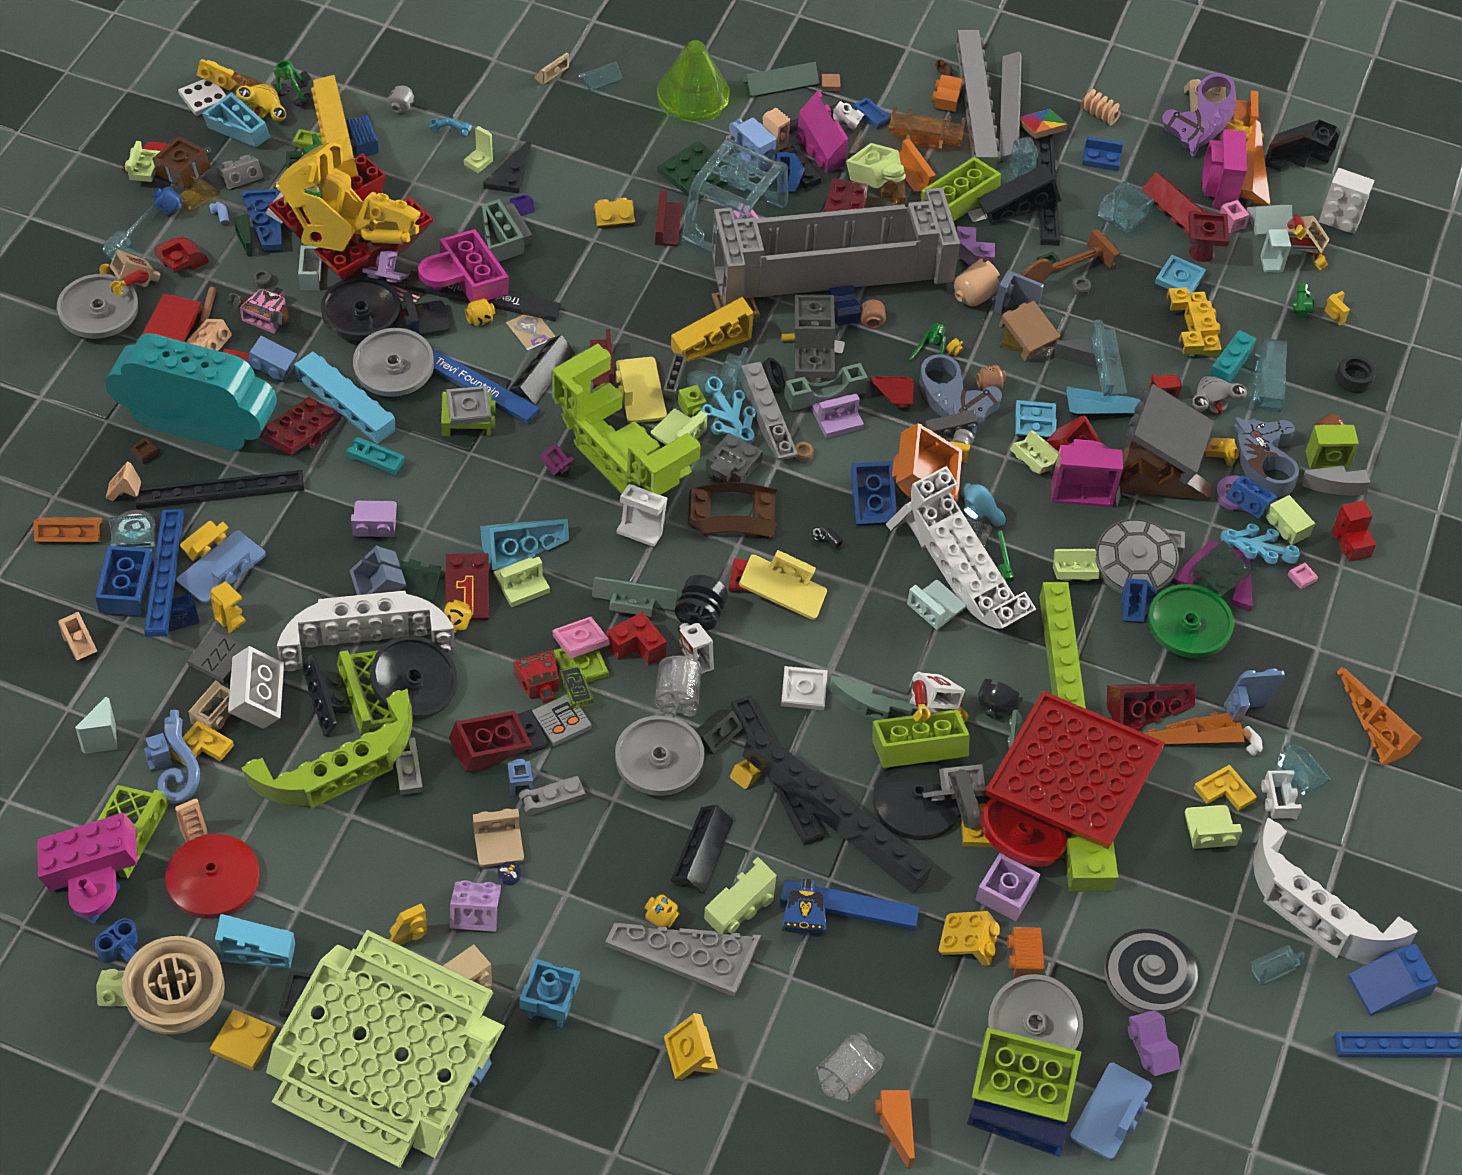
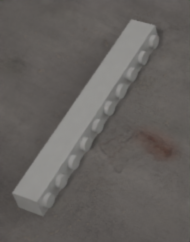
[956,30,1001,170]

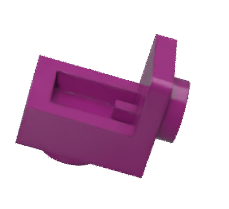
[539,443,574,476]

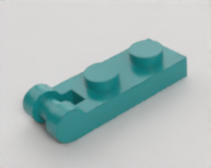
[345,437,405,475]

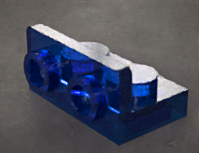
[168,593,200,632]

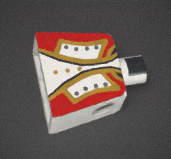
[678,623,714,676]

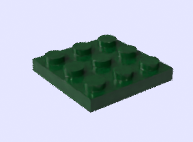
[657,141,737,202]

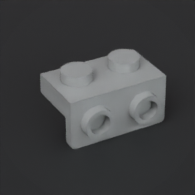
[217,155,263,189]

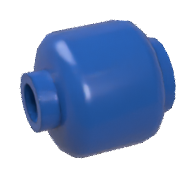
[153,187,183,215]

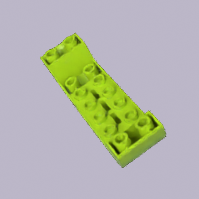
[242,689,413,809]

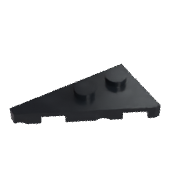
[483,142,531,193]

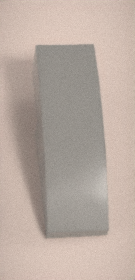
[1301,466,1370,496]

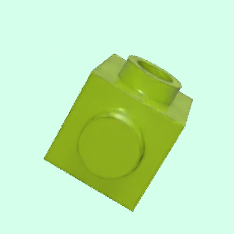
[678,385,707,418]

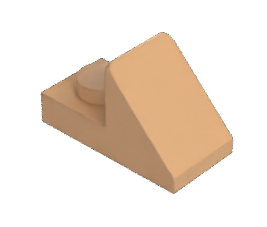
[106,462,141,501]
[58,612,97,661]

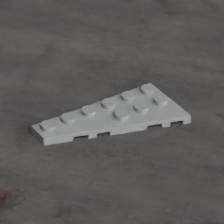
[605,923,761,997]

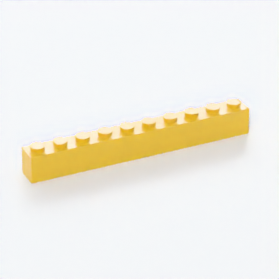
[311,75,358,177]

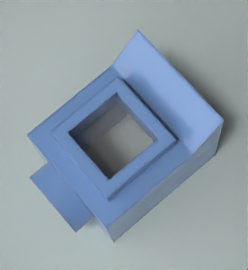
[508,759,533,796]

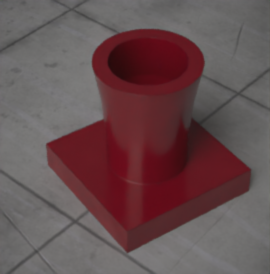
[1188,211,1229,262]

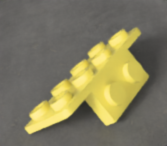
[615,357,667,423]
[739,550,827,620]

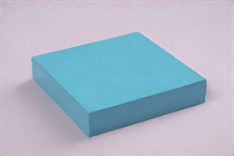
[1155,255,1206,293]

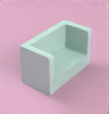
[1260,229,1291,272]
[298,245,322,291]

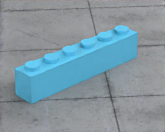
[295,352,396,444]

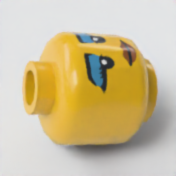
[644,894,679,928]

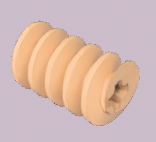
[1080,89,1121,126]

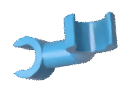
[428,118,472,137]

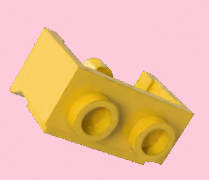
[210,581,246,633]

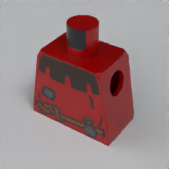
[513,650,559,703]

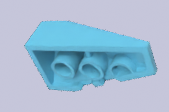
[480,519,569,570]

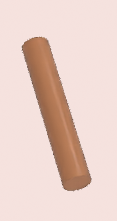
[199,287,217,325]

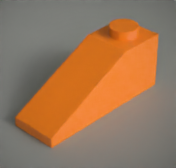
[875,1090,915,1168]

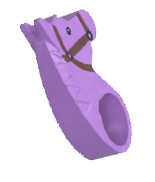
[1162,73,1236,158]

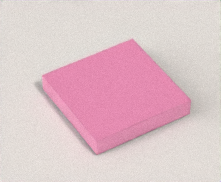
[552,617,610,659]

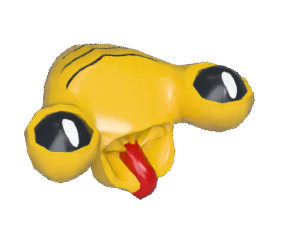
[236,84,286,123]

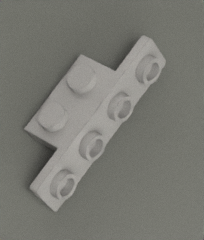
[923,764,988,801]

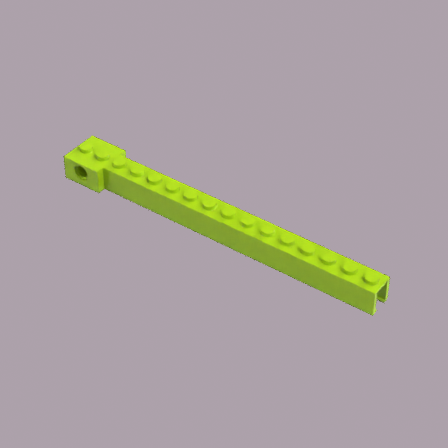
[1039,582,1118,891]

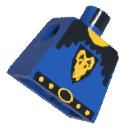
[782,879,826,934]

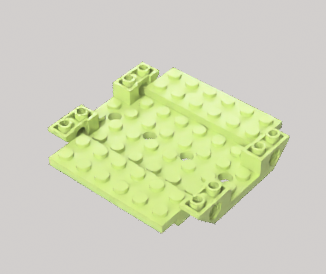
[266,930,505,1168]

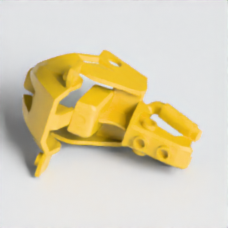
[276,134,420,251]

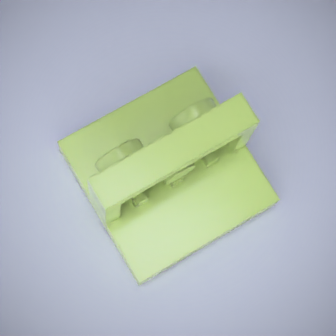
[493,557,550,608]

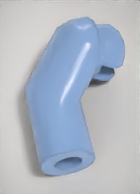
[209,202,230,224]

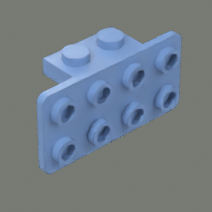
[176,531,266,604]
[1224,669,1285,722]
[1070,1063,1152,1161]

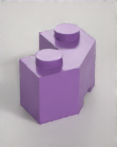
[956,226,995,268]
[1128,1010,1181,1076]

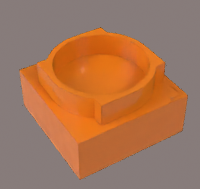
[892,423,962,502]

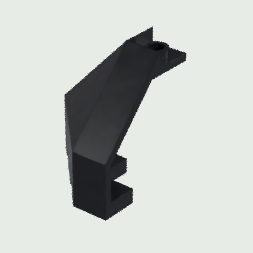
[1265,119,1341,172]

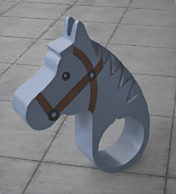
[919,354,1002,439]

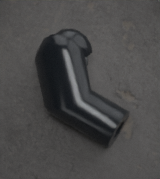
[812,527,843,549]

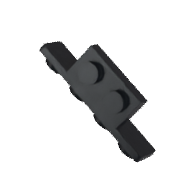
[302,655,351,736]

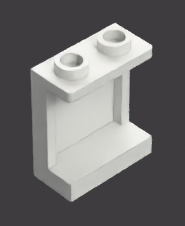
[617,484,667,547]

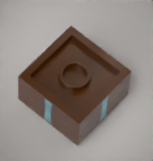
[152,136,211,189]

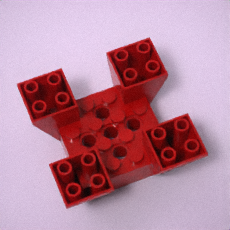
[268,153,433,280]

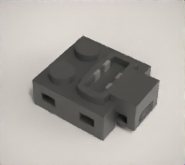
[706,433,763,483]

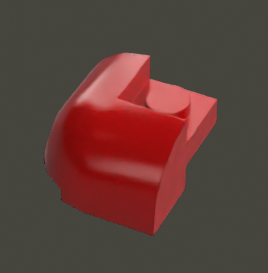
[154,237,209,273]

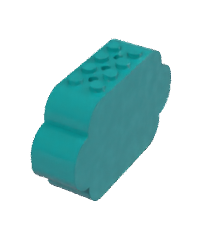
[105,333,277,450]

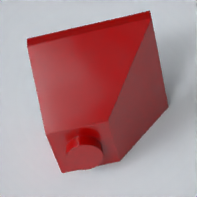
[869,376,914,407]
[1046,415,1101,452]

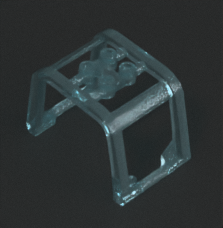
[682,139,788,252]

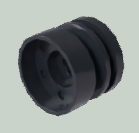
[675,575,728,631]

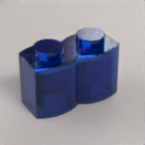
[826,285,861,325]

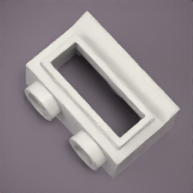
[1261,770,1302,820]

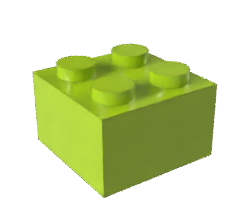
[1305,424,1359,470]

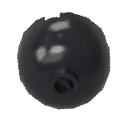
[978,679,1023,719]

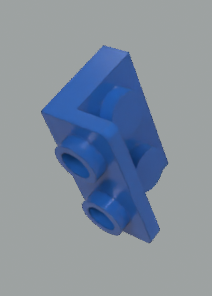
[1082,137,1123,171]
[1226,475,1277,519]

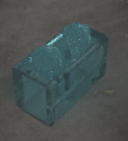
[1009,137,1039,179]

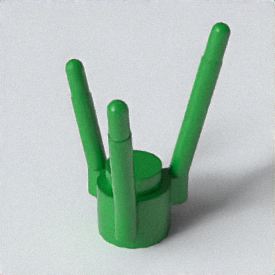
[909,323,947,361]
[997,530,1015,584]

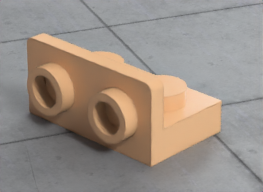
[186,319,232,351]

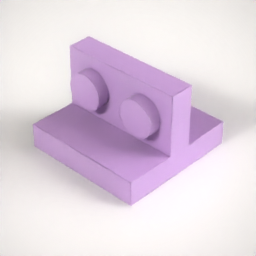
[811,393,864,439]

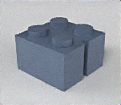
[350,546,406,595]

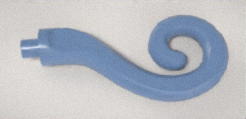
[157,710,200,804]

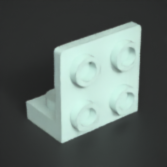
[907,580,966,630]

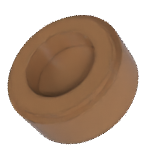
[794,442,814,462]

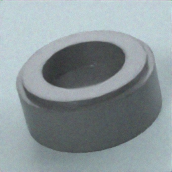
[252,270,273,289]
[1071,277,1091,296]

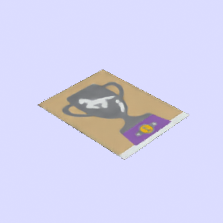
[506,315,555,350]

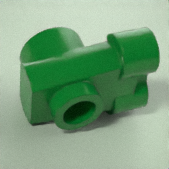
[1293,283,1315,318]

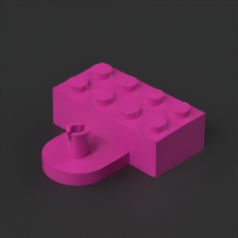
[418,229,509,302]
[37,812,137,917]

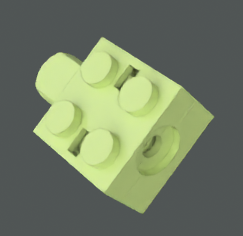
[846,143,906,188]

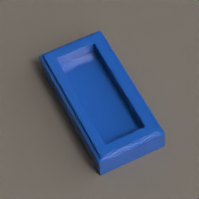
[853,97,891,130]

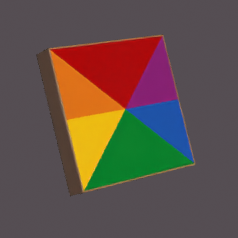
[1020,109,1068,139]

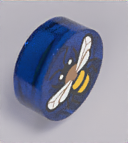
[498,861,521,885]

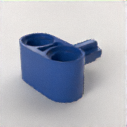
[95,918,138,963]

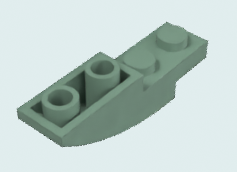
[829,675,914,721]

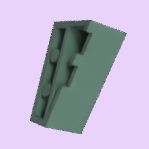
[482,199,524,262]

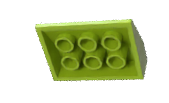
[971,1027,1081,1123]

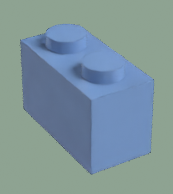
[247,336,297,382]

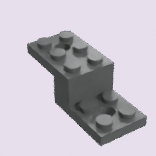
[795,295,835,379]

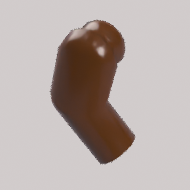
[935,59,953,76]

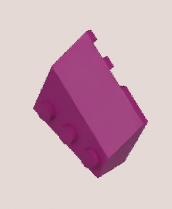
[796,90,848,173]

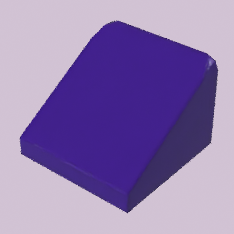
[509,194,535,216]

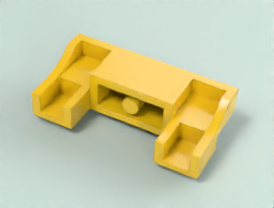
[1166,288,1222,358]

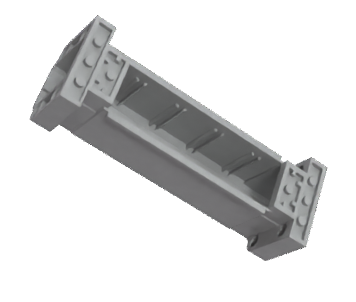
[712,188,960,305]

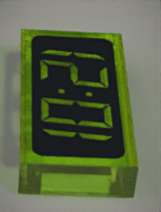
[559,665,593,709]

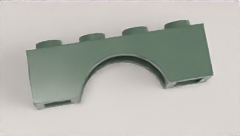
[784,363,868,411]

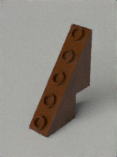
[1117,458,1211,500]

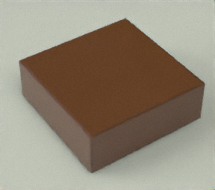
[130,437,160,464]

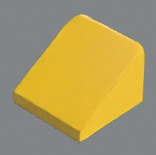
[730,760,763,789]

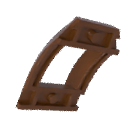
[688,482,778,540]

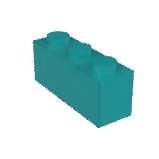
[1209,330,1257,383]

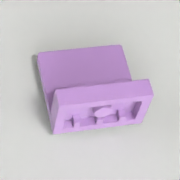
[450,880,501,932]

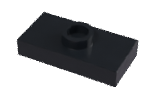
[517,709,548,754]

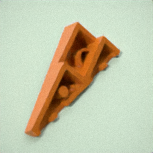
[1239,120,1270,206]
[1337,667,1422,765]

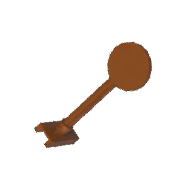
[1022,229,1120,283]

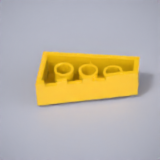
[671,297,754,362]

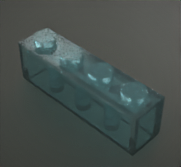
[1254,338,1287,413]

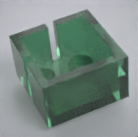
[1189,540,1252,599]

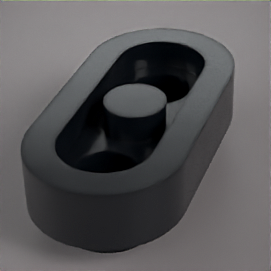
[762,358,785,393]

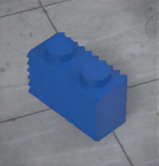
[346,115,379,156]

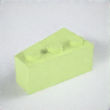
[704,857,777,934]

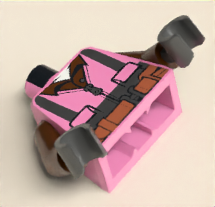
[227,288,289,334]

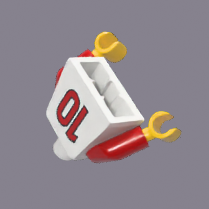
[912,672,969,723]

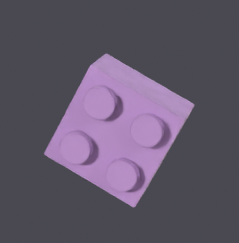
[976,853,1040,921]

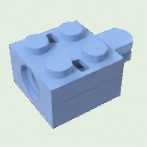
[729,118,777,175]

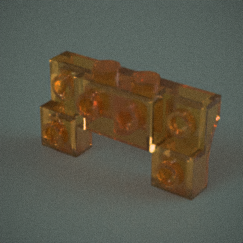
[888,106,966,149]

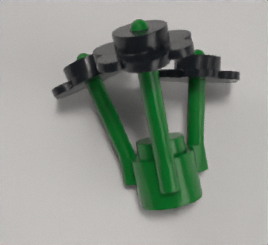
[273,60,313,106]

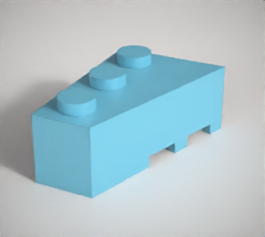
[202,92,270,148]

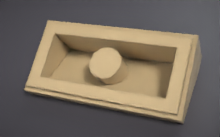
[534,53,569,84]

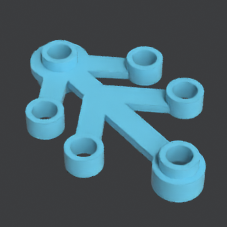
[700,376,756,444]
[1220,524,1300,564]

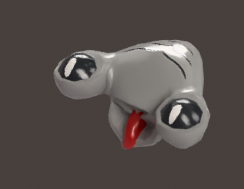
[1192,376,1247,415]

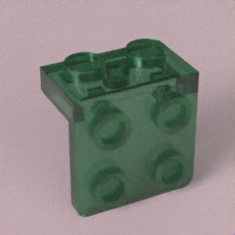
[399,559,446,604]

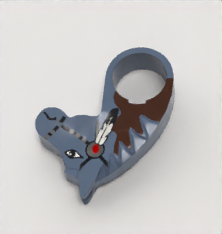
[1234,417,1299,497]

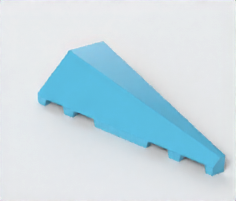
[1066,386,1141,414]

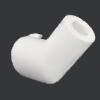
[1243,726,1263,756]

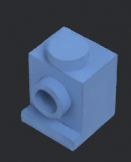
[144,733,173,772]

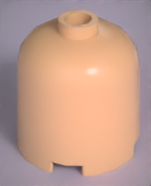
[954,258,1000,307]

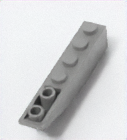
[740,362,798,461]

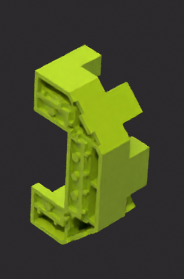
[552,344,701,495]

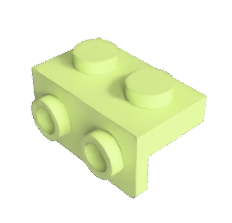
[125,141,160,182]
[1010,430,1059,474]
[1053,549,1099,581]
[96,969,127,1007]

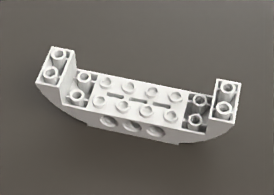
[911,466,1036,629]
[277,591,455,671]
[1253,818,1418,962]

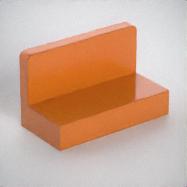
[1233,90,1259,128]

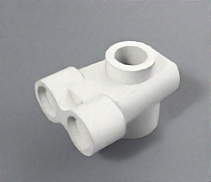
[833,101,864,130]

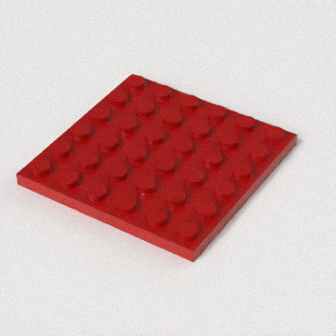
[985,691,1165,849]

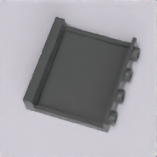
[1124,384,1214,484]

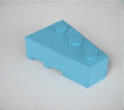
[215,914,295,969]

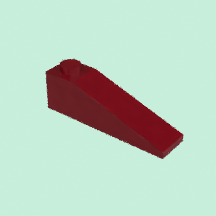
[1107,683,1196,731]

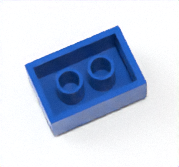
[95,546,154,616]

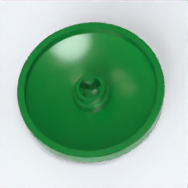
[1148,584,1234,658]

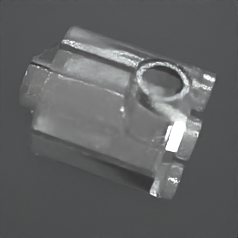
[655,656,702,718]
[815,1033,885,1103]

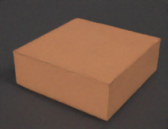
[821,74,841,92]

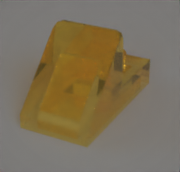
[180,177,220,212]

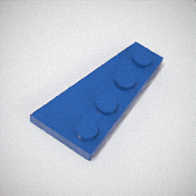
[241,189,282,251]

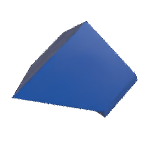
[773,152,805,191]
[1121,578,1159,622]

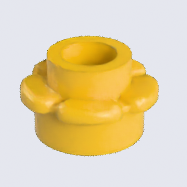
[945,338,963,356]

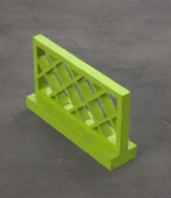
[337,650,394,734]
[97,785,169,878]

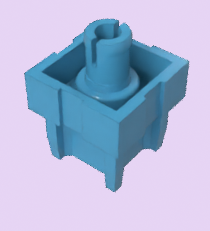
[519,959,580,1028]

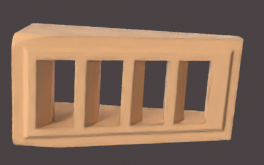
[175,798,208,842]

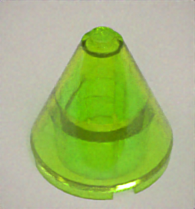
[657,40,730,122]

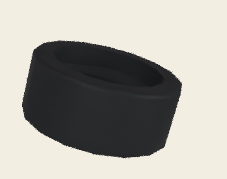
[1336,355,1376,393]

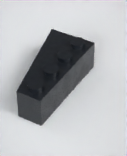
[978,164,1062,224]

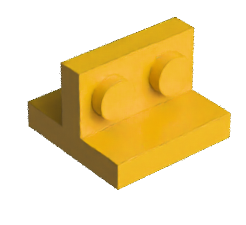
[664,1013,718,1080]

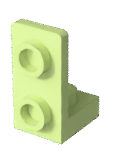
[464,126,493,173]

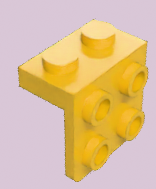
[939,911,1000,966]

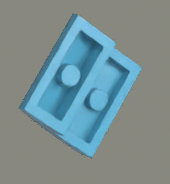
[1015,400,1057,438]

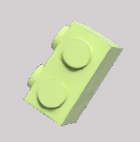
[1266,495,1315,545]

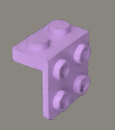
[351,501,397,537]

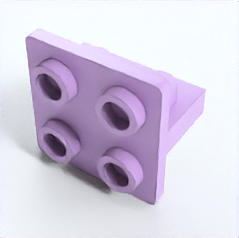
[362,251,409,283]

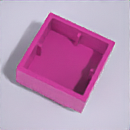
[1202,129,1247,210]
[1051,439,1123,507]

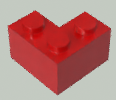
[1332,500,1376,562]
[607,612,667,665]

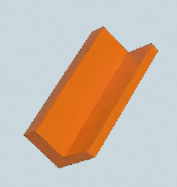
[899,139,936,194]
[33,517,102,542]

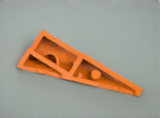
[1144,712,1245,744]

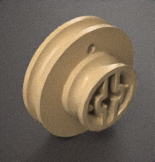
[122,936,225,1034]

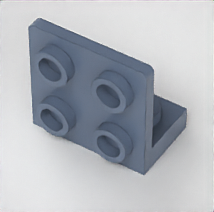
[994,270,1044,314]

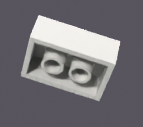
[1319,168,1375,234]
[228,646,284,729]

